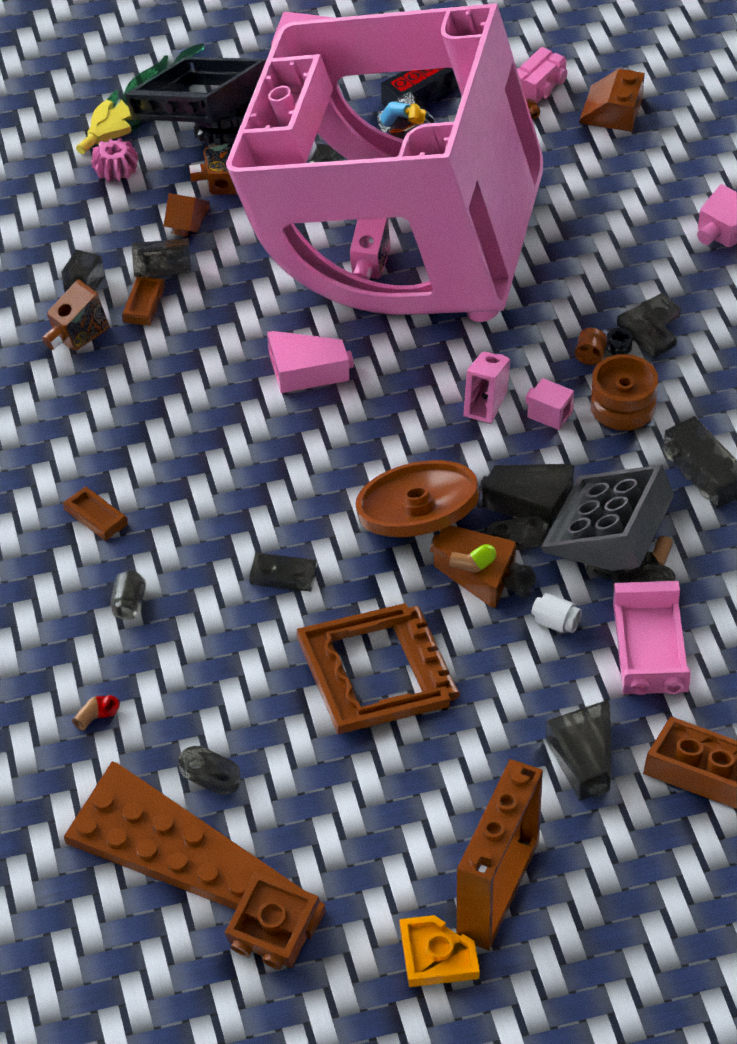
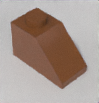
[163,193,210,237]

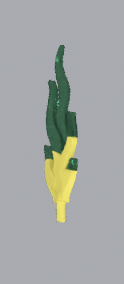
[76,44,204,154]

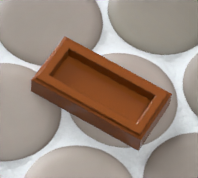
[122,276,165,326]
[63,486,128,541]

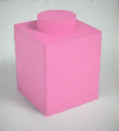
[525,378,574,430]

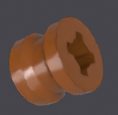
[575,328,607,365]

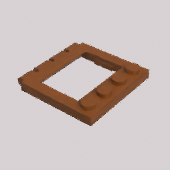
[297,603,460,734]

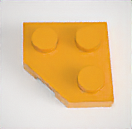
[399,915,480,987]

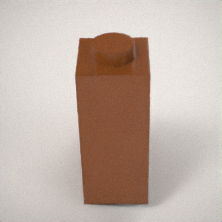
[430,525,516,608]

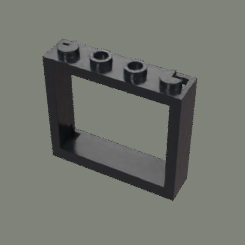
[125,57,266,123]

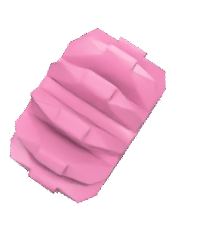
[91,138,138,182]

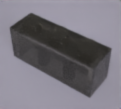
[663,416,737,508]

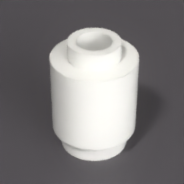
[531,593,582,633]

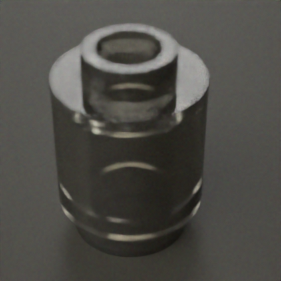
[110,571,147,620]

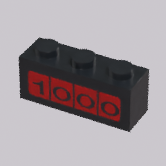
[381,68,459,119]

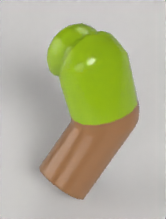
[449,544,496,572]

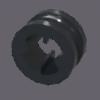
[606,328,633,355]

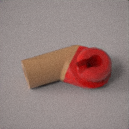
[72,695,120,730]

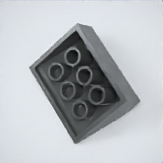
[541,464,674,571]

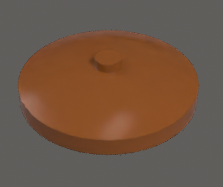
[355,460,480,537]

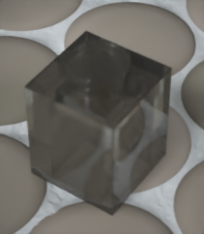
[61,249,105,292]

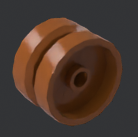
[591,354,658,430]

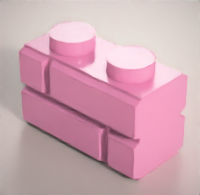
[517,47,568,103]

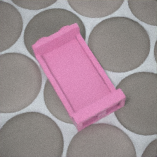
[613,581,691,695]

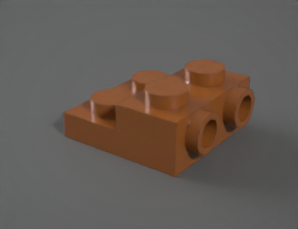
[224,871,320,970]

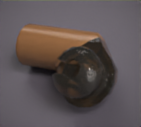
[637,536,673,571]

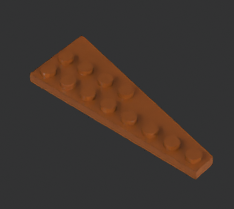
[64,761,326,939]

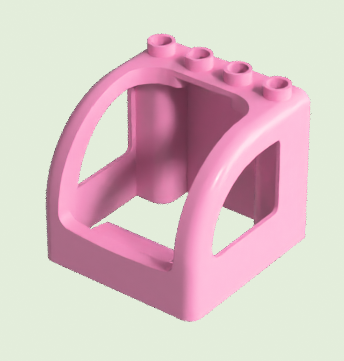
[226,3,543,322]

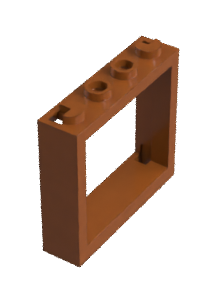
[456,759,543,951]

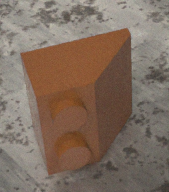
[579,69,645,132]

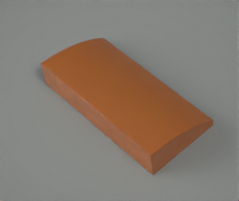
[643,716,737,809]

